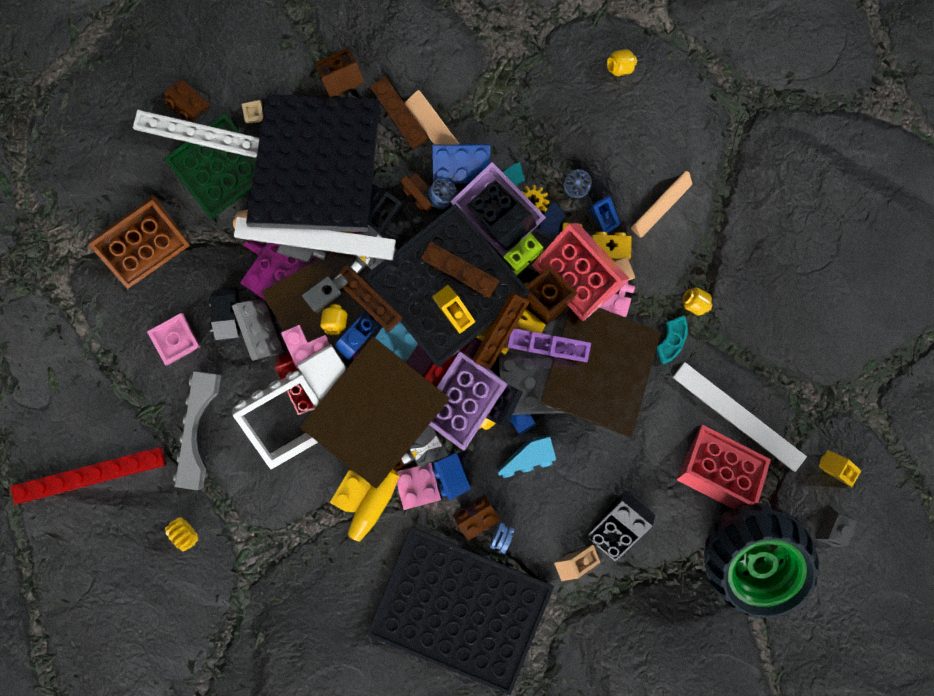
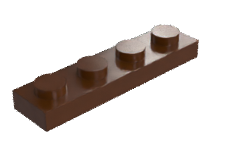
[370,77,428,150]
[421,242,499,299]
[333,265,403,332]
[472,292,530,369]

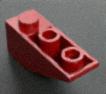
[275,353,316,415]

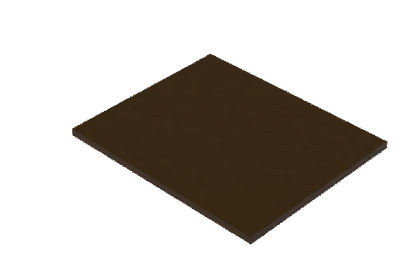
[262,252,382,359]
[540,308,661,438]
[300,336,450,489]

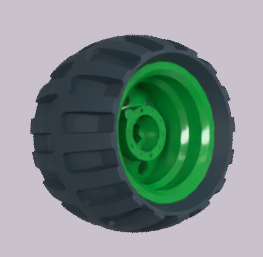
[704,503,819,619]

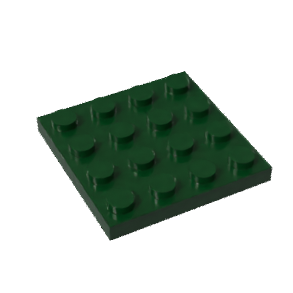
[164,113,256,220]

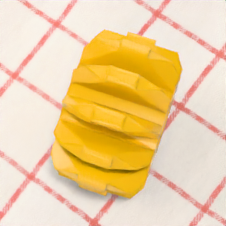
[521,185,549,212]
[165,517,198,551]

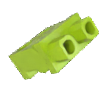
[504,233,544,276]

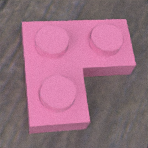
[281,325,330,369]

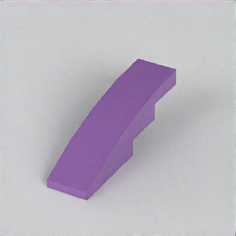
[506,328,591,362]

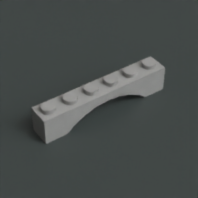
[173,371,221,490]

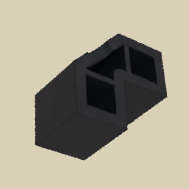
[209,287,241,340]

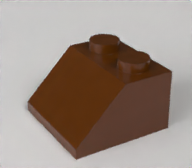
[314,48,365,98]
[525,267,577,326]

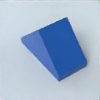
[588,195,620,233]

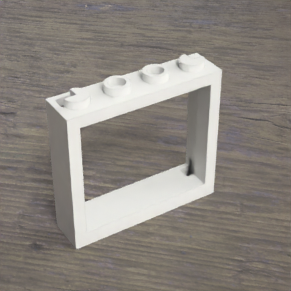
[232,369,320,469]

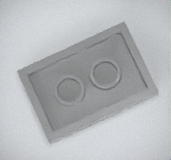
[232,299,284,361]

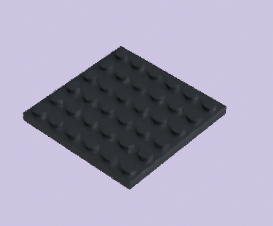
[364,204,530,368]

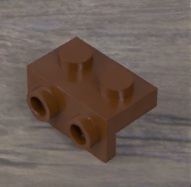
[164,79,210,123]
[401,173,434,213]
[453,495,501,541]

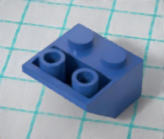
[432,452,471,500]

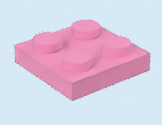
[147,313,201,365]
[396,462,441,510]

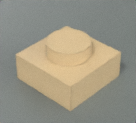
[242,100,264,124]

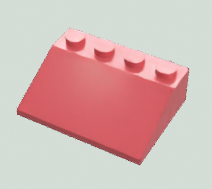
[532,223,630,321]
[677,425,771,509]

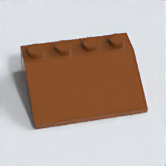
[88,195,190,289]

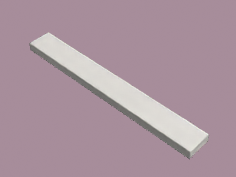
[133,110,259,158]
[234,217,396,260]
[672,362,807,472]

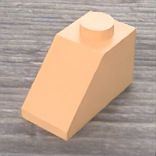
[554,545,600,581]

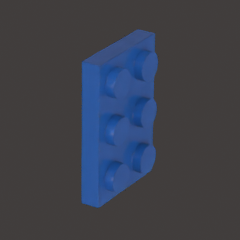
[432,144,490,184]

